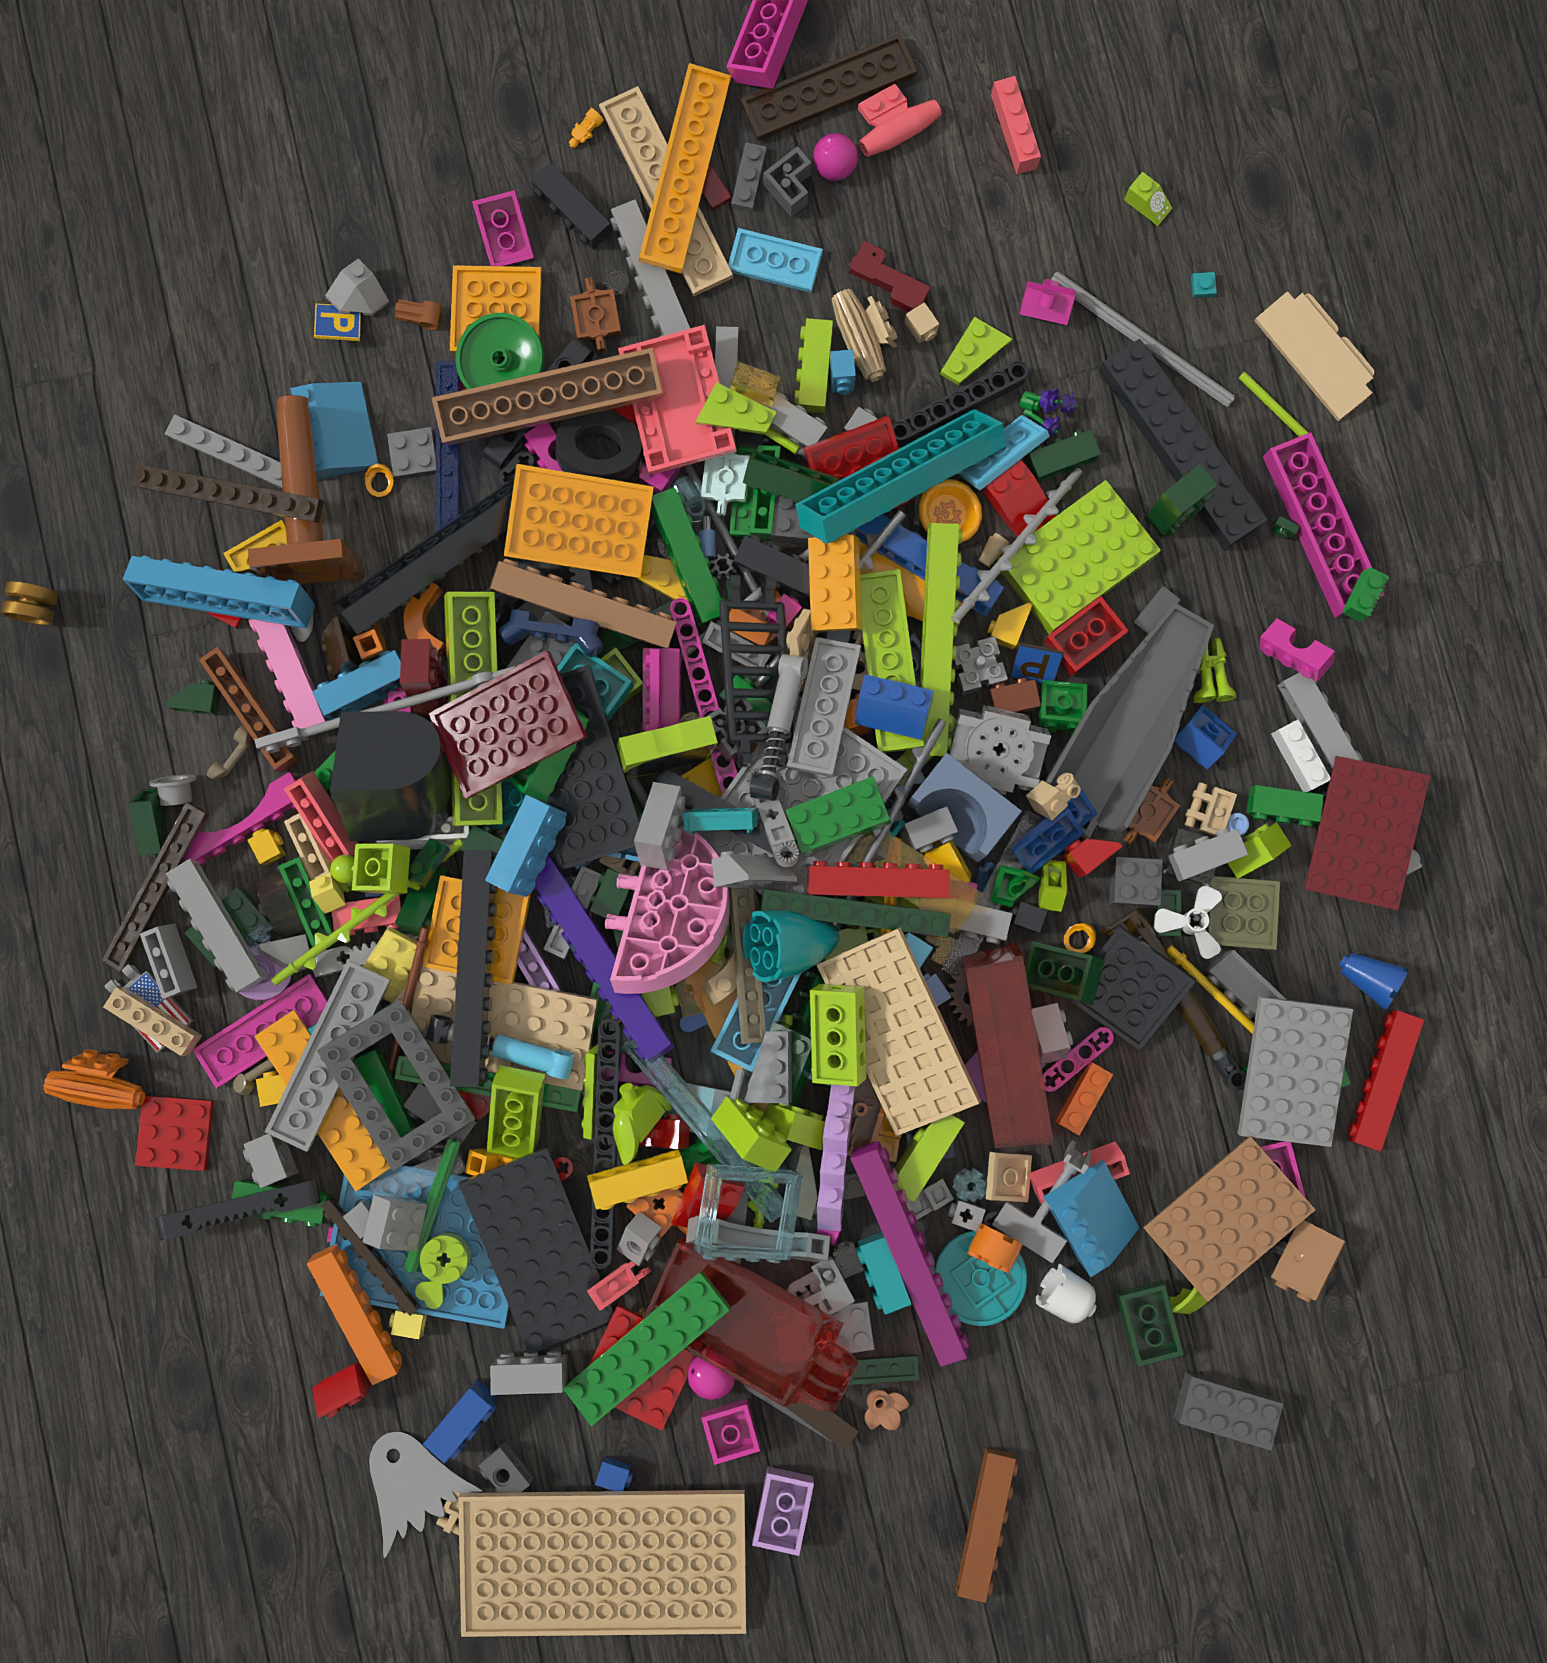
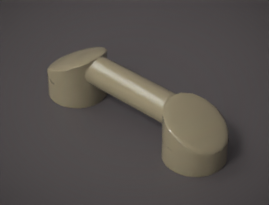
[207,725,252,780]
[233,1058,274,1095]

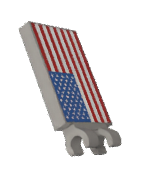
[105,964,194,1053]

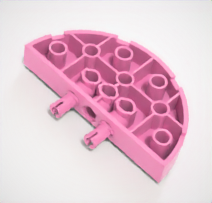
[605,825,730,994]

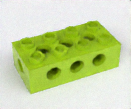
[810,984,866,1086]

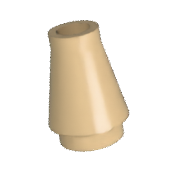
[979,533,1009,568]

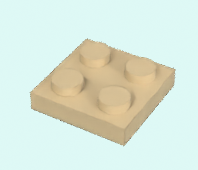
[986,1152,1032,1202]

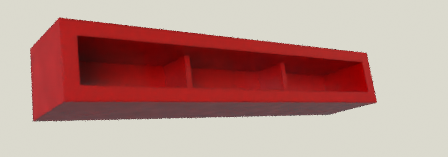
[806,861,950,898]
[1347,1010,1424,1152]

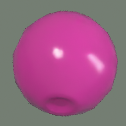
[813,133,858,181]
[688,1350,736,1400]

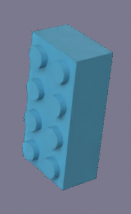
[312,650,402,720]
[485,795,567,897]

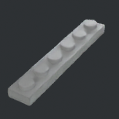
[165,414,282,489]

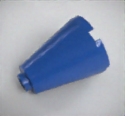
[1339,953,1408,1010]

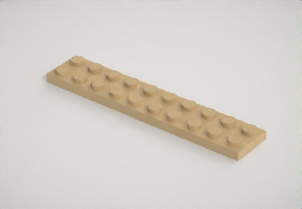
[599,86,733,296]

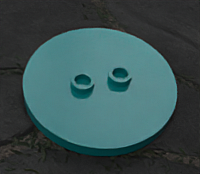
[934,1231,1027,1326]

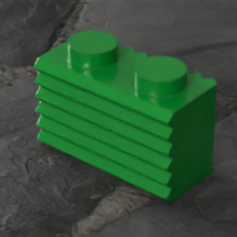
[1342,567,1389,622]

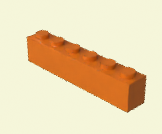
[307,1243,402,1385]

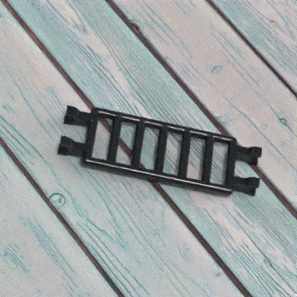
[719,575,794,768]

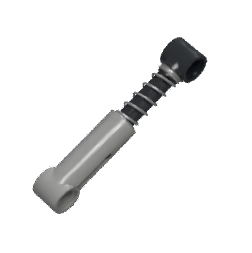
[749,654,808,801]

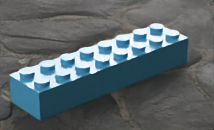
[123,556,315,629]

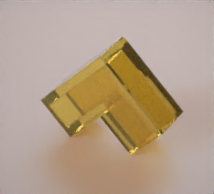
[925,935,957,966]

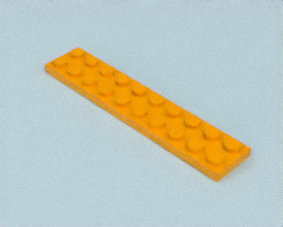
[638,63,731,273]

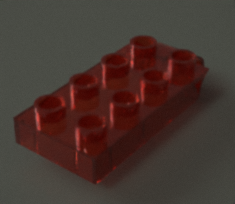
[643,1235,858,1412]

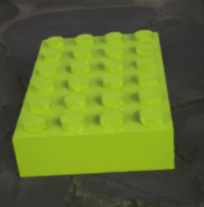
[998,480,1161,635]

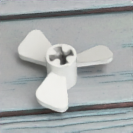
[1154,886,1222,959]

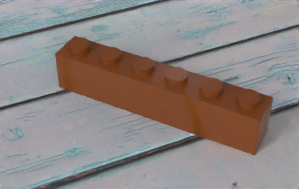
[199,647,300,773]
[955,1447,1018,1603]

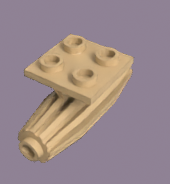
[832,289,898,382]

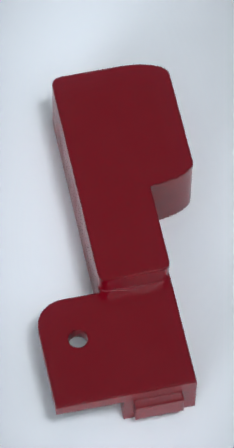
[849,241,930,313]

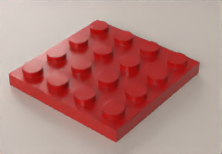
[803,416,914,509]
[590,1304,703,1430]

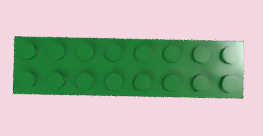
[564,1271,732,1426]

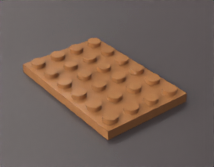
[1143,1136,1315,1302]

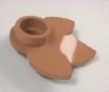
[864,1389,909,1430]

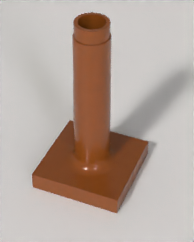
[248,395,364,585]

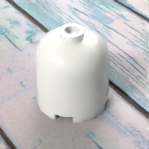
[1036,1264,1096,1323]

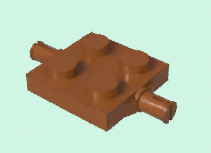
[570,277,621,352]
[1123,777,1180,845]

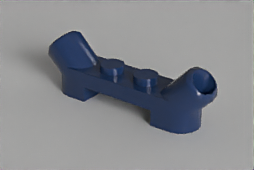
[499,610,603,657]

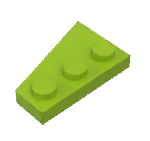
[696,382,777,435]

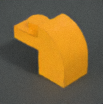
[465,1148,517,1176]

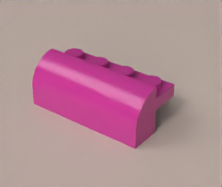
[643,648,681,732]

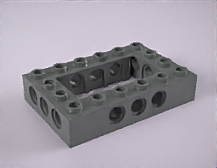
[317,998,475,1171]

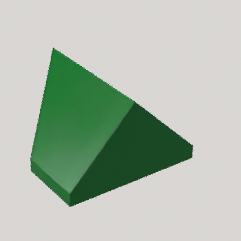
[990,865,1041,907]

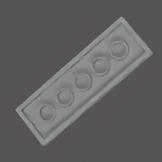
[787,637,861,777]

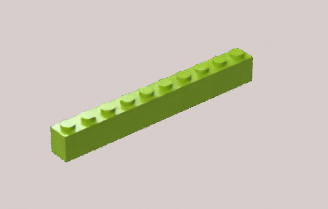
[920,523,962,756]

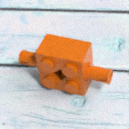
[626,1188,687,1237]

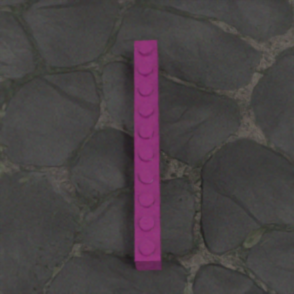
[850,1141,970,1366]

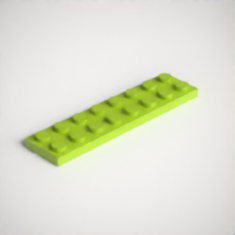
[860,569,924,753]

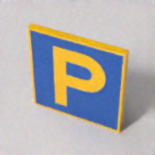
[314,304,361,341]

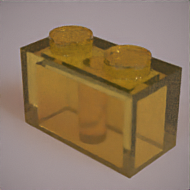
[730,361,781,407]

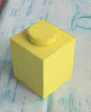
[309,872,346,914]
[389,1310,427,1339]

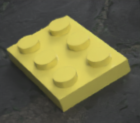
[363,926,425,1003]

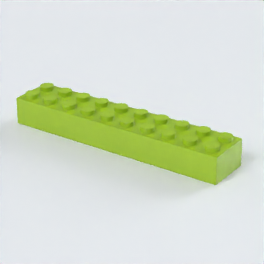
[444,592,503,826]

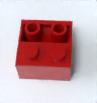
[312,1361,372,1418]

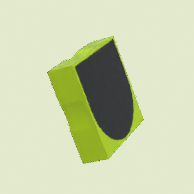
[617,716,718,780]

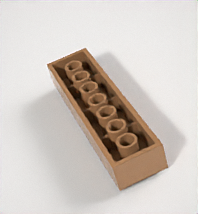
[489,559,676,648]

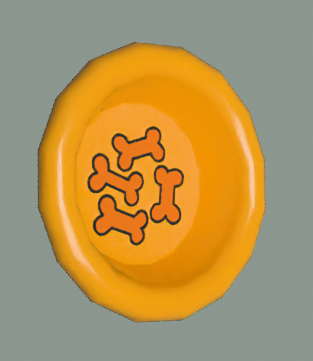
[918,479,982,542]

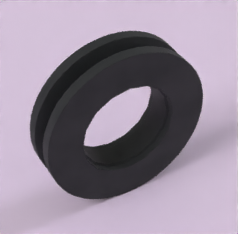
[556,410,642,482]

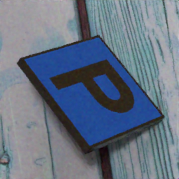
[1009,642,1064,684]

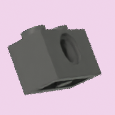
[478,1441,534,1493]

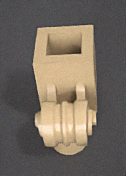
[1026,773,1081,821]

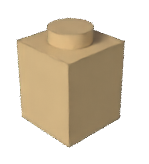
[904,302,939,344]

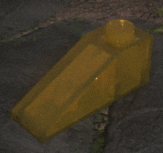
[675,971,706,1017]

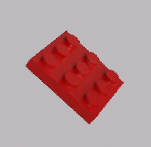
[135,1096,214,1171]

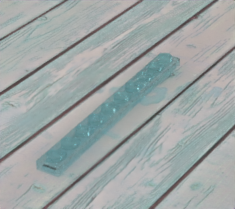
[621,1038,790,1223]

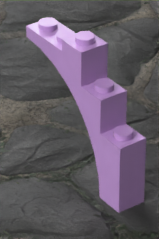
[817,1084,855,1232]

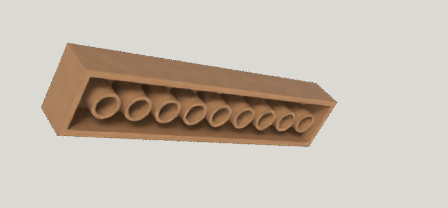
[432,347,665,446]

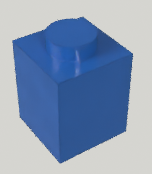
[595,1456,633,1491]

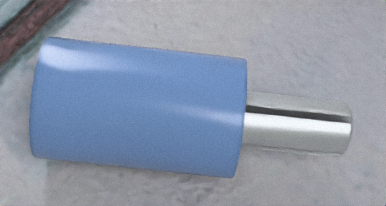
[699,516,716,560]

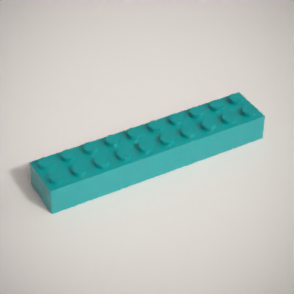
[796,409,1006,544]

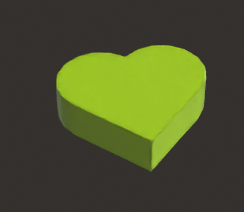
[415,1280,444,1309]

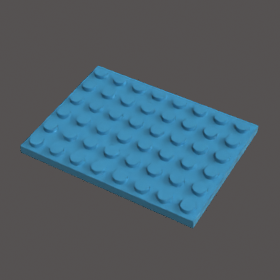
[320,1165,509,1329]

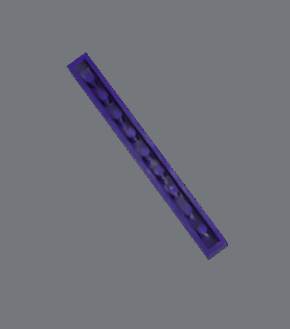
[534,855,675,1063]

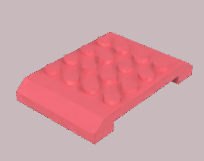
[618,325,737,475]

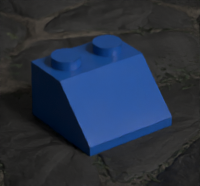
[1174,704,1237,770]

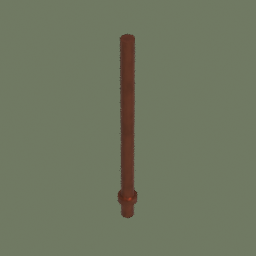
[387,926,431,1069]

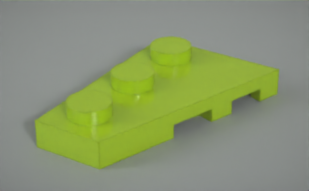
[940,317,1012,385]

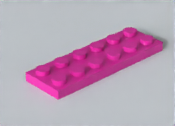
[192,974,328,1088]

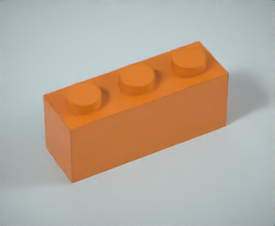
[1055,1062,1113,1135]

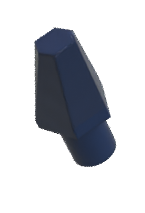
[975,860,996,896]

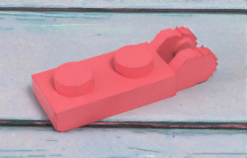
[587,1261,651,1311]

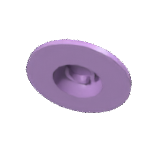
[239,940,291,1000]

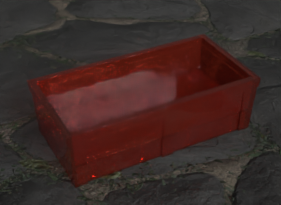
[962,942,1054,1148]

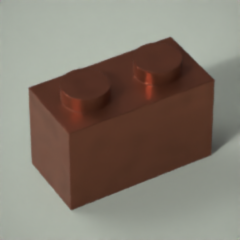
[988,678,1041,713]

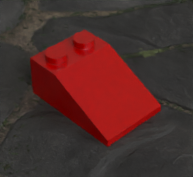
[981,459,1057,537]
[672,1163,745,1228]

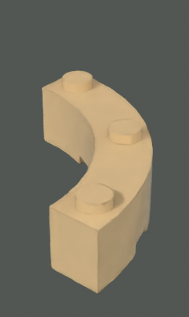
[702,889,760,1005]

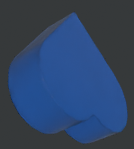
[680,1003,708,1032]

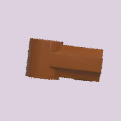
[395,299,442,330]

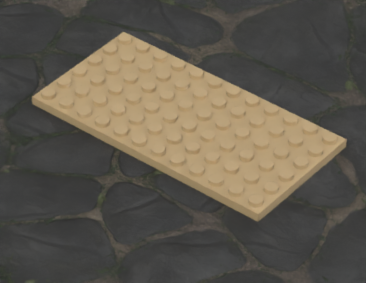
[458,1490,746,1637]

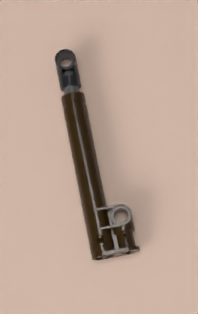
[1101,907,1247,1090]

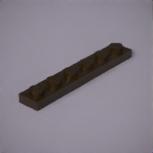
[321,1197,421,1316]

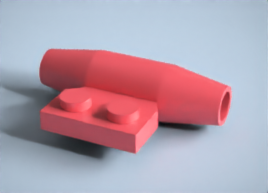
[858,84,941,157]

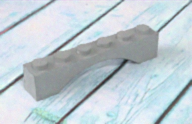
[686,1216,830,1262]

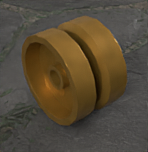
[0,581,59,626]

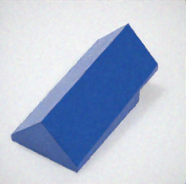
[1009,787,1098,874]

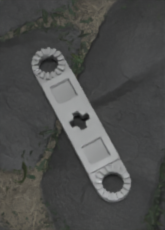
[746,768,799,867]

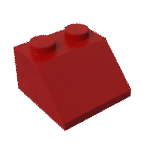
[1062,839,1122,878]

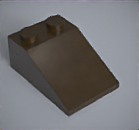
[321,617,362,679]

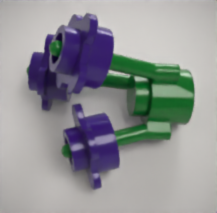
[1020,388,1078,437]

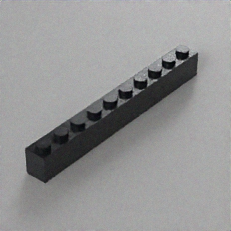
[450,850,499,1087]

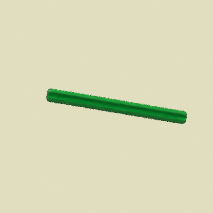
[404,1138,461,1273]

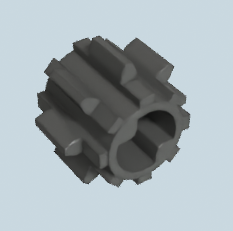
[710,553,737,582]

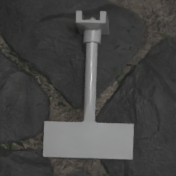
[992,1140,1092,1263]

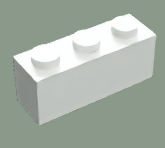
[1271,720,1331,792]

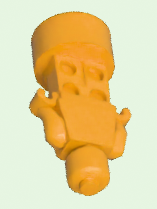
[569,108,604,148]

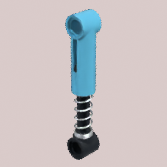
[425,1014,575,1079]

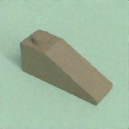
[784,1145,818,1220]

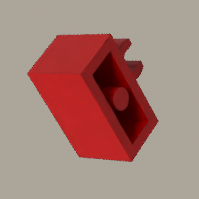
[638,1114,690,1149]

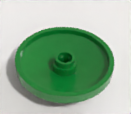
[456,313,545,389]

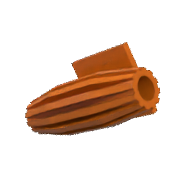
[44,1050,145,1109]

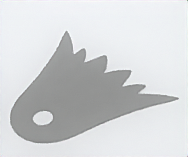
[369,1432,482,1558]

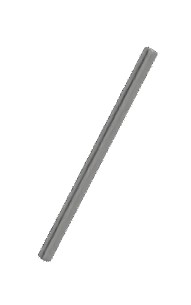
[1051,272,1235,407]

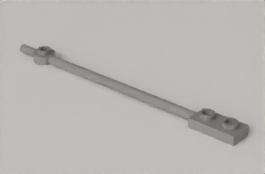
[255,666,516,753]

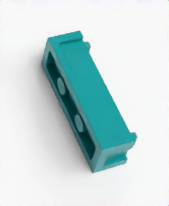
[683,807,758,835]

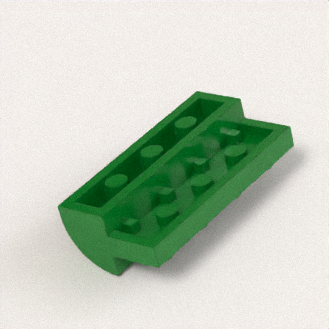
[729,445,781,540]

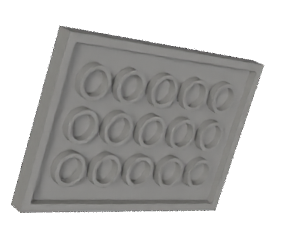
[1238,996,1353,1147]

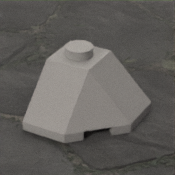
[325,259,389,316]

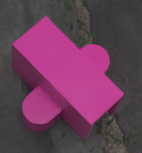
[1020,279,1076,325]

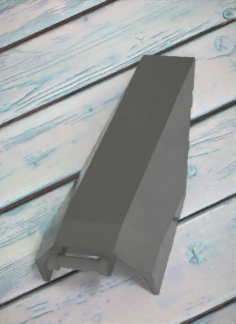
[1044,603,1214,840]

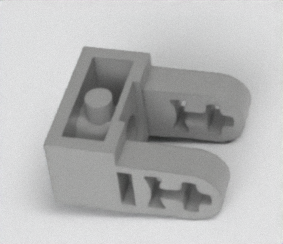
[787,1256,855,1325]

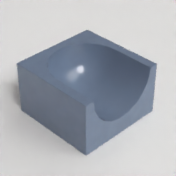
[905,753,1021,863]

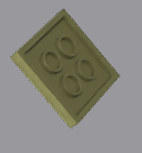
[1207,876,1280,950]

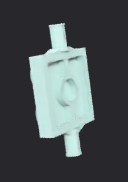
[701,440,750,516]

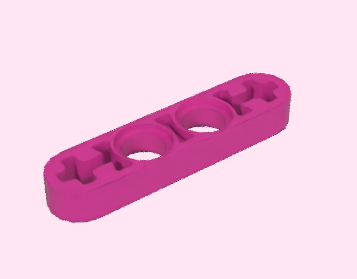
[1039,1027,1114,1092]

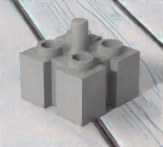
[952,636,1007,696]

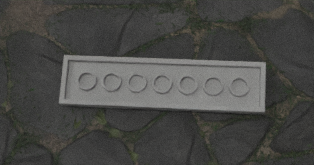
[265,961,391,1152]

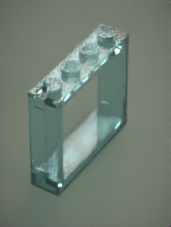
[694,1164,803,1263]

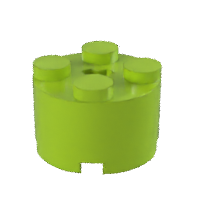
[420,1232,471,1284]

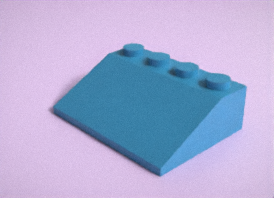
[290,382,379,480]
[1043,1160,1140,1277]

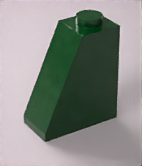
[128,788,167,857]

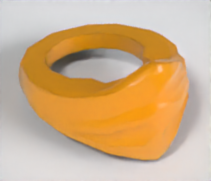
[365,463,394,497]
[1064,923,1096,953]

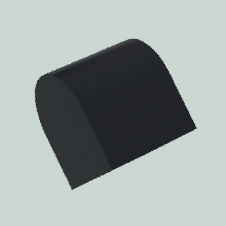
[330,711,452,841]

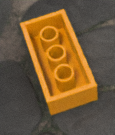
[808,535,862,632]

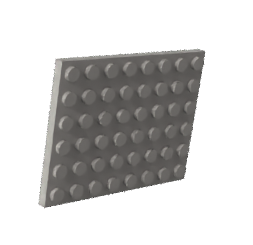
[689,696,908,894]

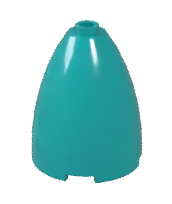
[742,910,840,982]

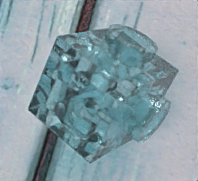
[952,1168,987,1203]

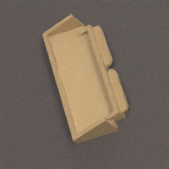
[1254,291,1374,421]

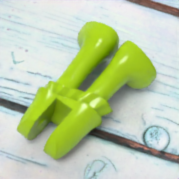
[1193,638,1236,703]

